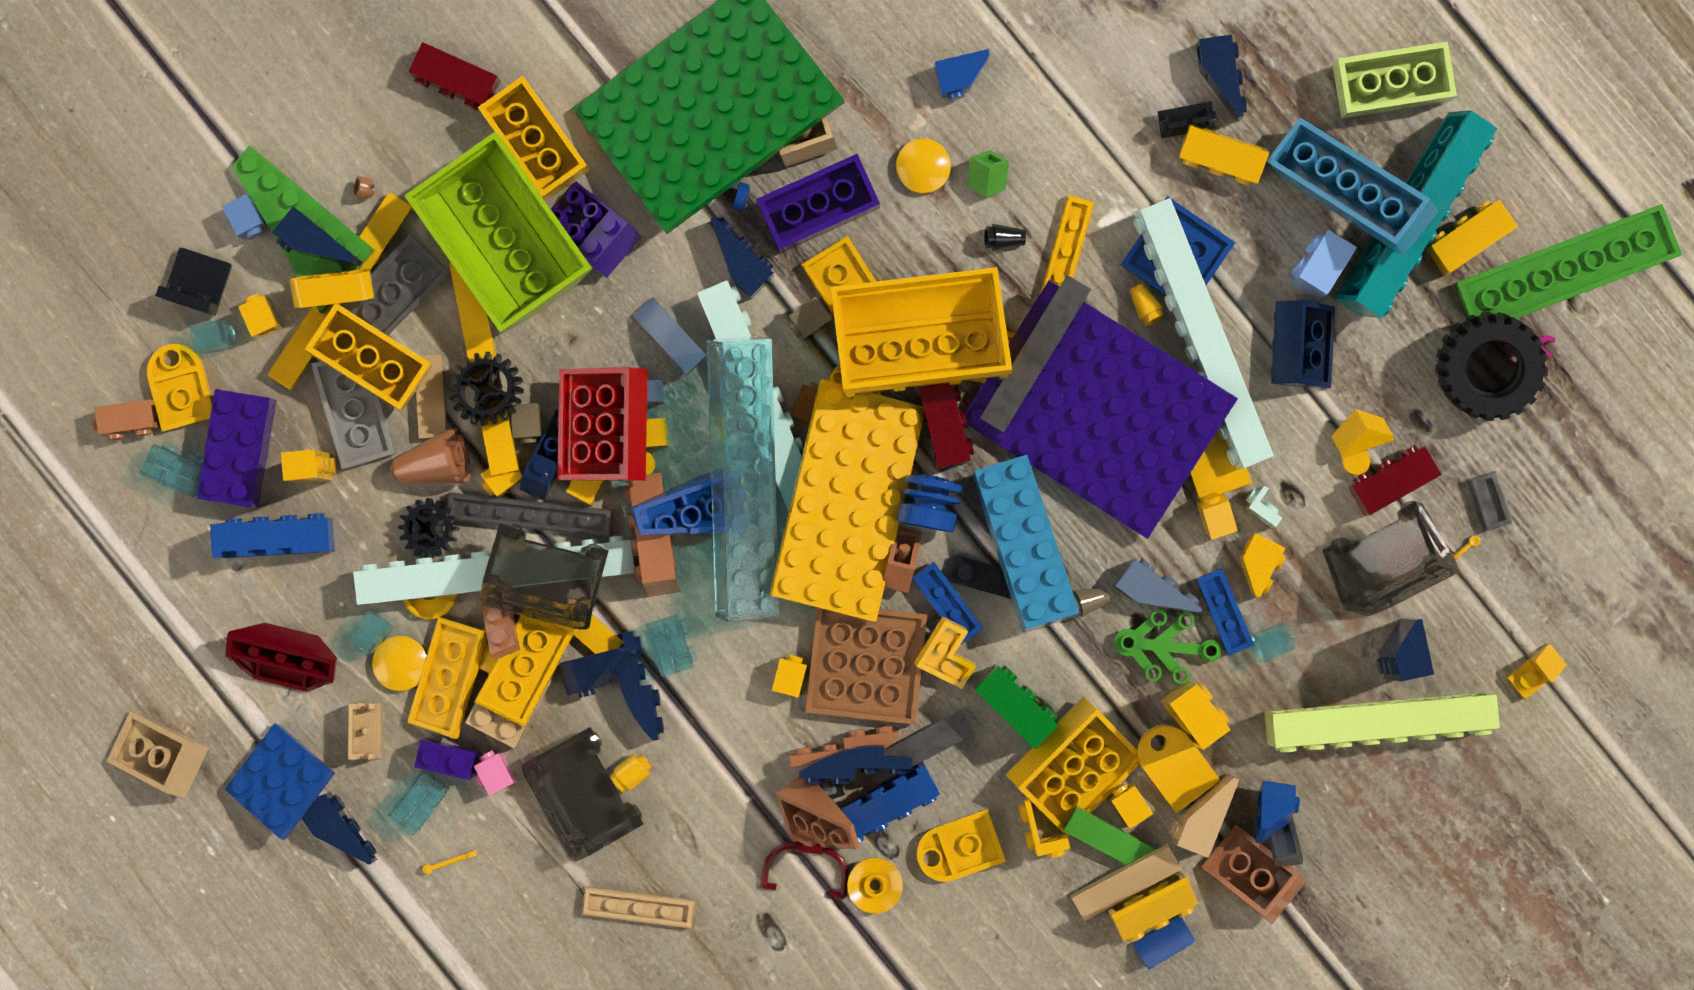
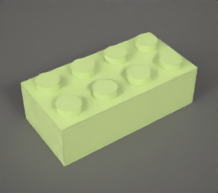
[1333,41,1457,119]

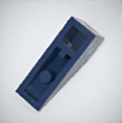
[272,207,363,267]
[559,644,639,698]

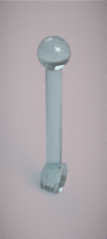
[617,481,635,537]

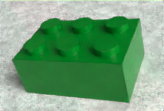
[973,665,1059,749]

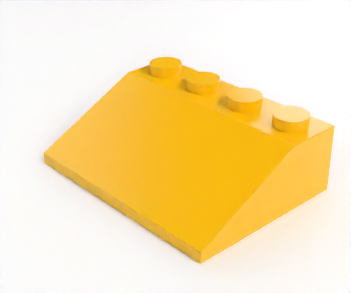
[1006,696,1140,837]

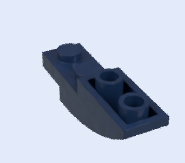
[617,631,664,741]
[799,744,912,784]

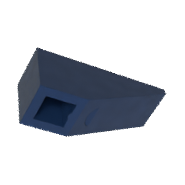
[1196,34,1247,121]
[711,216,774,299]
[520,409,559,501]
[301,792,378,865]

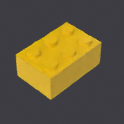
[1160,681,1230,750]

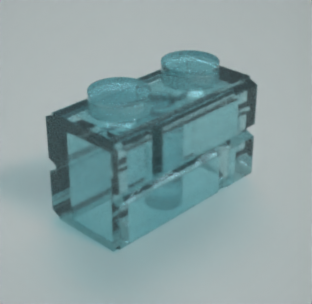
[140,441,203,497]
[646,614,698,677]
[387,769,450,835]

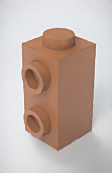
[92,399,160,440]

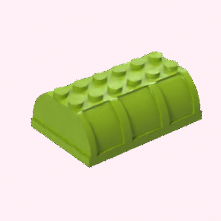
[404,131,593,333]

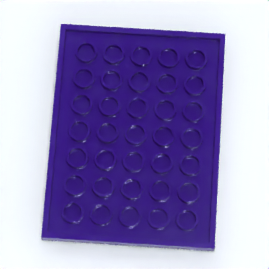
[965,280,1238,539]

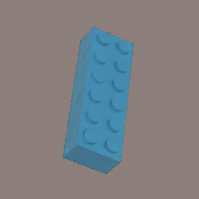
[1266,117,1438,256]
[972,455,1079,633]

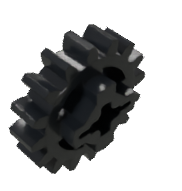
[398,498,460,558]

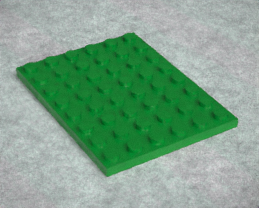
[572,0,845,234]

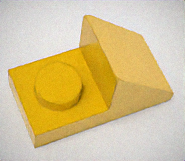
[1505,643,1567,699]

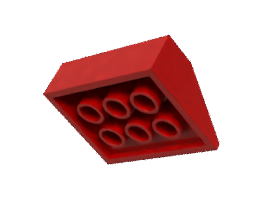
[557,367,648,481]

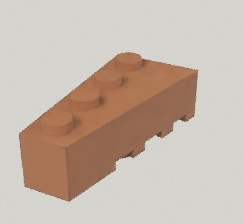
[625,472,681,597]

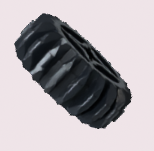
[448,352,524,427]

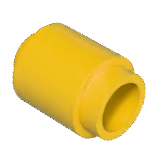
[610,753,652,793]

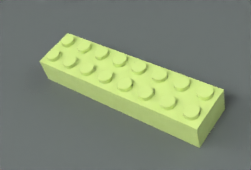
[1264,692,1500,752]

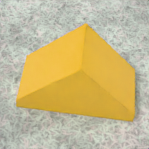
[1332,409,1394,458]

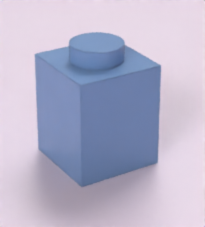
[222,194,267,240]

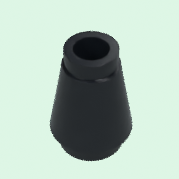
[984,224,1026,251]

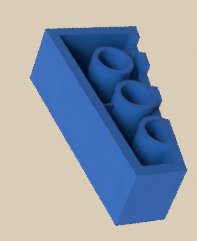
[210,513,335,558]
[839,762,941,843]

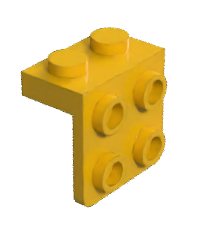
[1018,797,1070,858]

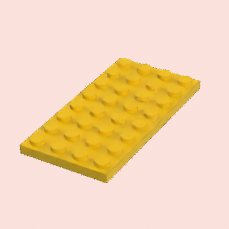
[769,379,925,622]

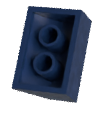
[1271,300,1335,388]
[1376,618,1434,681]

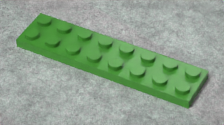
[1454,204,1682,318]

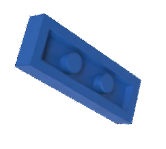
[912,562,983,644]
[1195,568,1254,656]

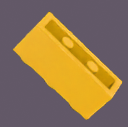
[1179,123,1269,186]
[1426,199,1518,276]
[281,449,336,484]

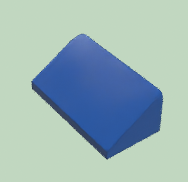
[1133,916,1196,969]

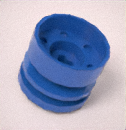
[897,474,963,533]

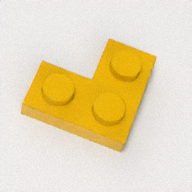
[914,616,976,689]

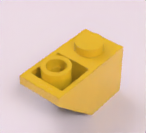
[1239,533,1286,597]

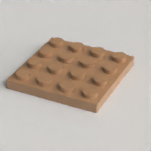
[805,608,928,725]

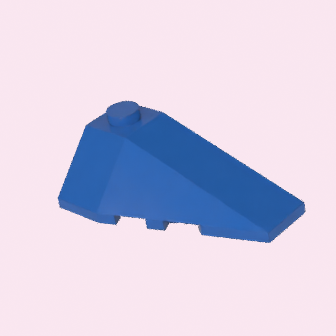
[631,468,748,535]

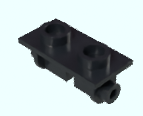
[1157,101,1217,138]

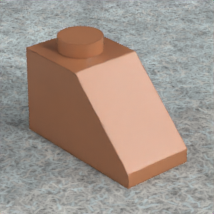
[883,527,922,593]

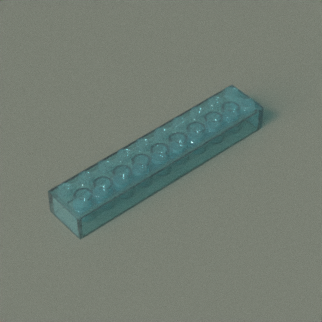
[707,337,780,622]

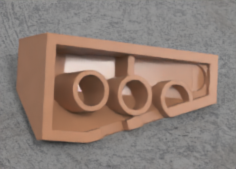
[776,777,860,850]

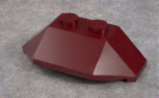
[225,623,337,692]

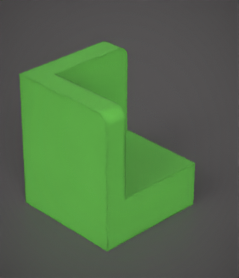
[967,150,1009,197]

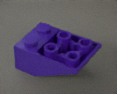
[552,181,642,278]

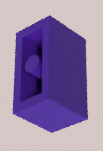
[414,738,479,780]

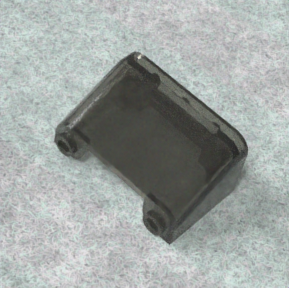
[1322,501,1459,616]
[481,523,609,630]
[522,727,644,862]

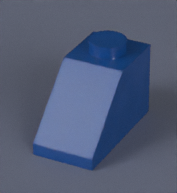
[934,49,990,101]
[1255,781,1300,843]

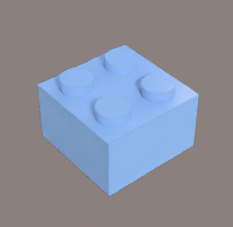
[1290,230,1357,300]

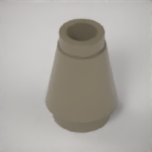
[1073,587,1110,617]

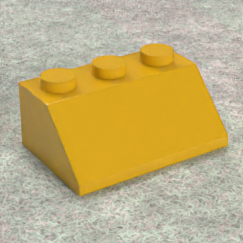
[1107,871,1198,943]

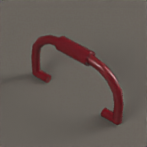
[760,841,849,899]

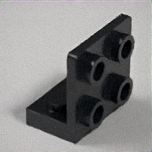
[155,247,232,316]

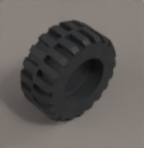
[1435,311,1548,421]

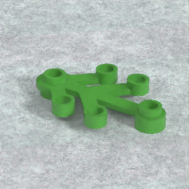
[1114,609,1222,684]

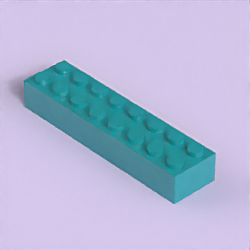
[1335,110,1498,318]

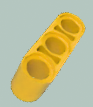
[290,269,374,308]

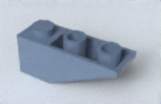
[1113,558,1202,612]

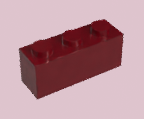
[408,42,501,111]
[918,383,974,469]
[1348,445,1442,516]

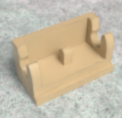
[348,703,382,760]

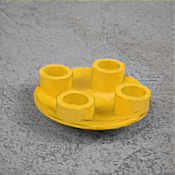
[896,138,951,194]
[372,636,427,691]

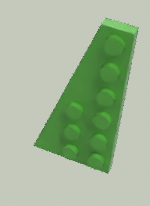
[232,145,375,314]

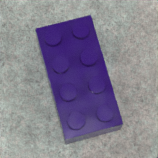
[756,154,880,253]
[197,389,277,508]

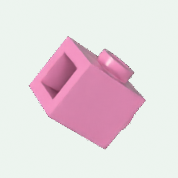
[473,750,517,796]

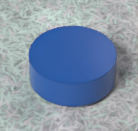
[732,182,750,211]

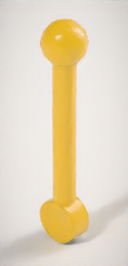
[1433,536,1480,576]
[422,850,478,875]

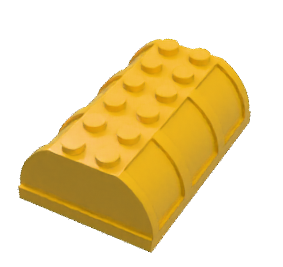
[831,267,1012,397]

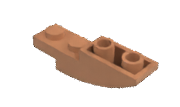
[789,726,899,767]

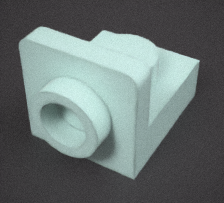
[1245,485,1282,528]

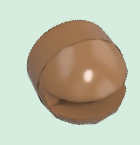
[353,176,375,199]

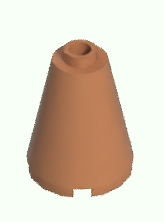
[390,428,471,484]

